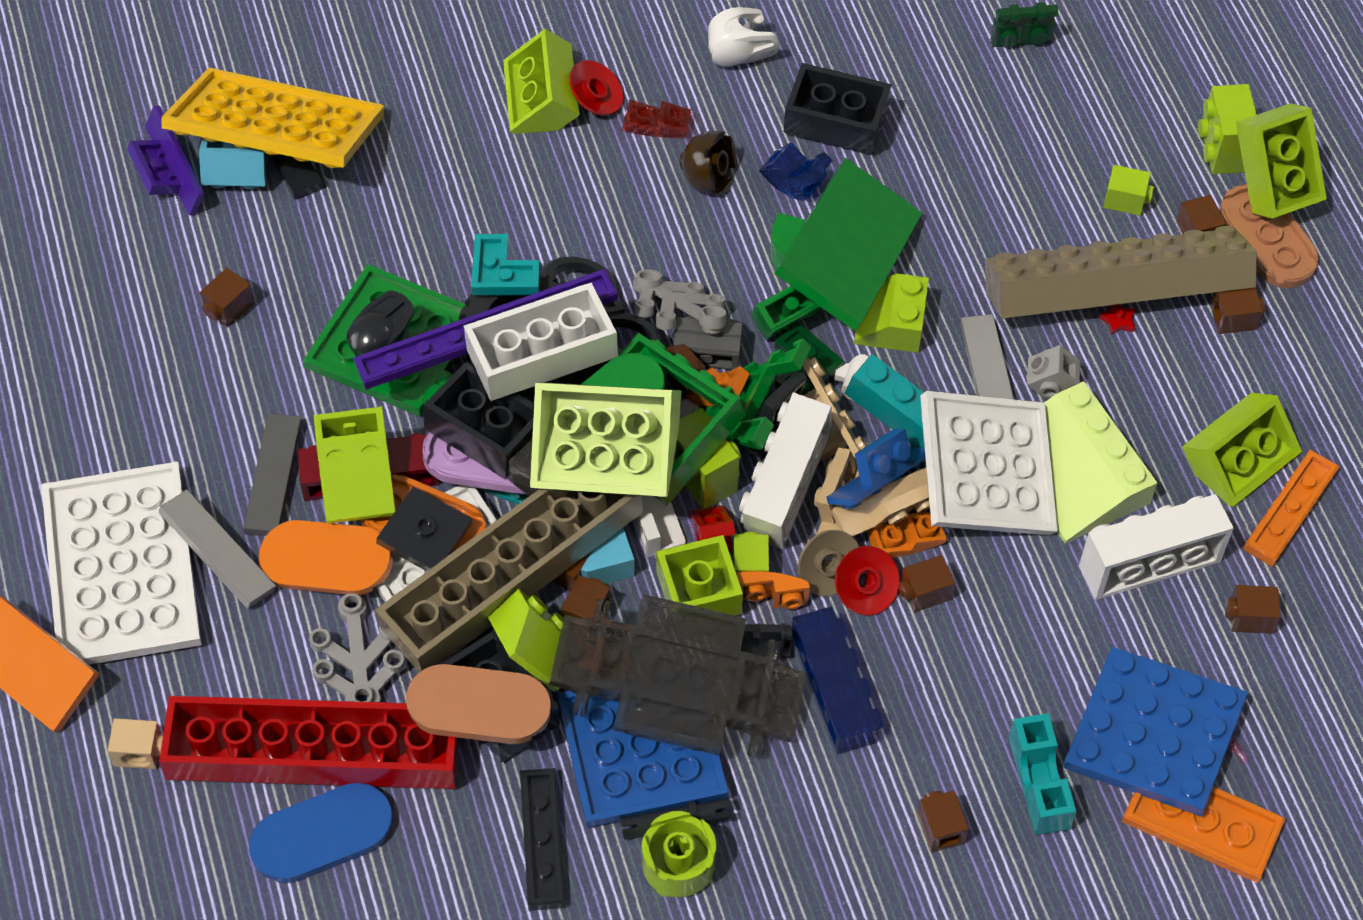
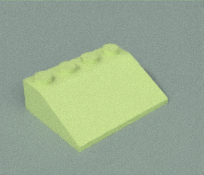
[1044,381,1157,544]
[530,383,681,497]

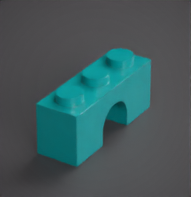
[1008,713,1076,835]

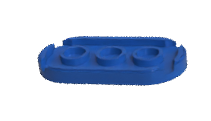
[249,783,393,883]

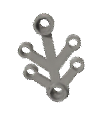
[633,269,726,334]
[309,593,405,702]

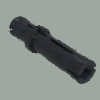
[620,797,731,840]

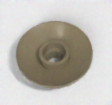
[798,530,859,596]

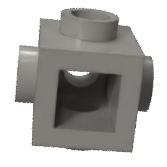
[1026,345,1080,400]

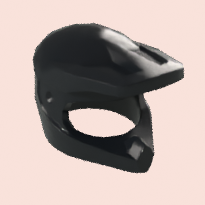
[346,290,415,356]

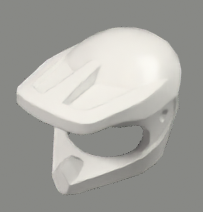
[708,7,779,67]

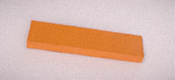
[1243,450,1340,567]

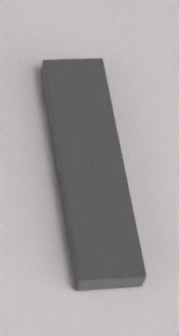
[243,413,302,536]

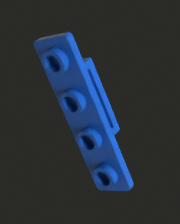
[826,428,926,509]

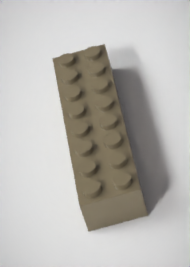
[985,226,1257,318]
[375,488,643,672]

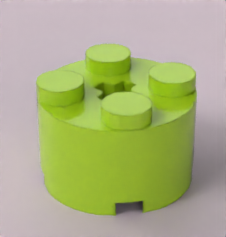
[642,811,716,897]

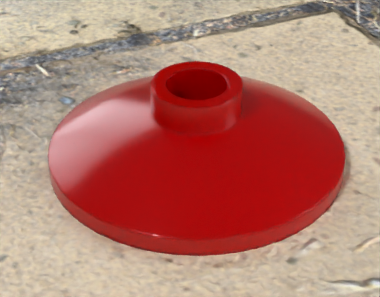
[569,60,623,116]
[835,546,899,615]

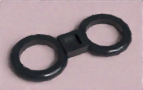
[541,256,664,361]

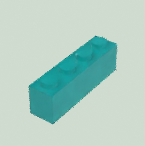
[844,354,925,448]

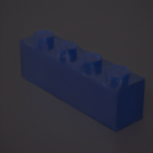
[792,606,883,755]

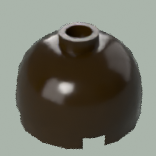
[679,131,737,194]

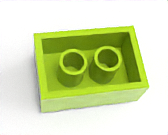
[1236,103,1327,219]

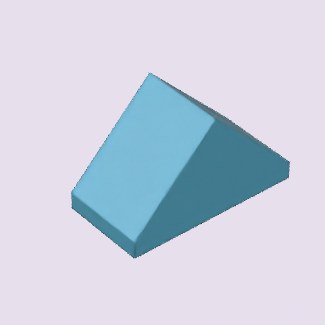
[581,528,634,584]

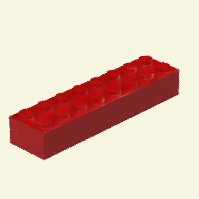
[159,696,459,789]

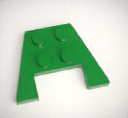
[705,338,811,450]

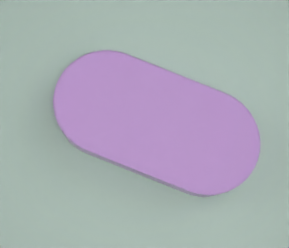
[423,433,537,494]

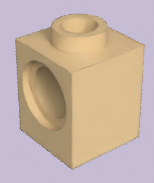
[107,718,163,769]

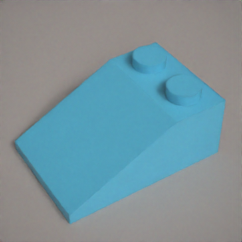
[199,137,269,189]

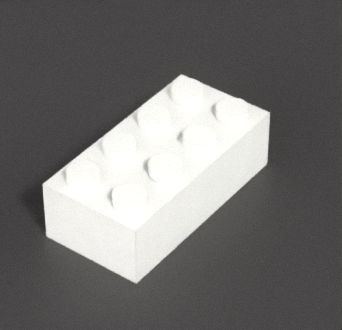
[464,283,618,401]
[739,392,832,550]
[1079,494,1234,600]

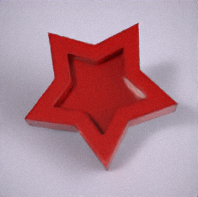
[1099,304,1136,335]

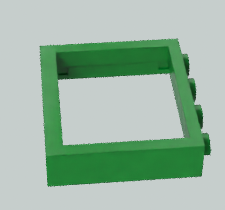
[618,333,746,506]

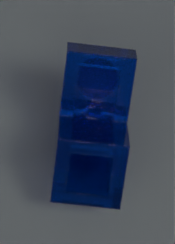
[759,142,833,200]

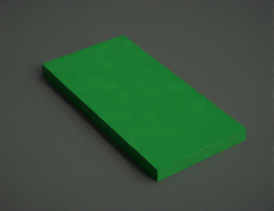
[774,157,922,331]

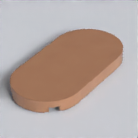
[1219,184,1318,288]
[406,664,551,744]

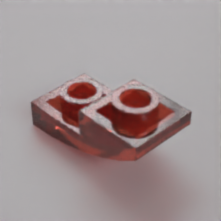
[622,99,692,138]

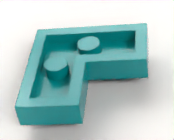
[471,234,540,295]

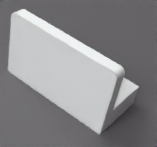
[634,495,686,557]

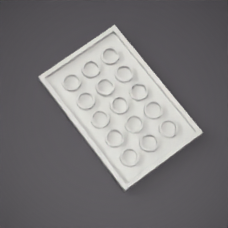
[41,462,202,665]

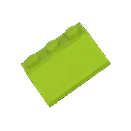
[503,29,579,134]
[1182,393,1302,507]

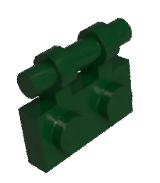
[990,2,1059,47]

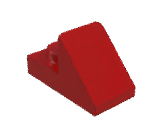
[689,505,735,553]

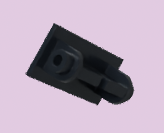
[721,622,792,658]

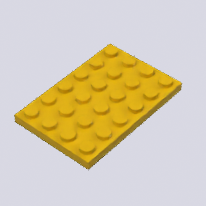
[162,68,384,168]

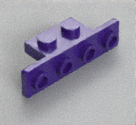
[127,106,204,215]

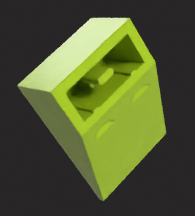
[313,406,395,524]

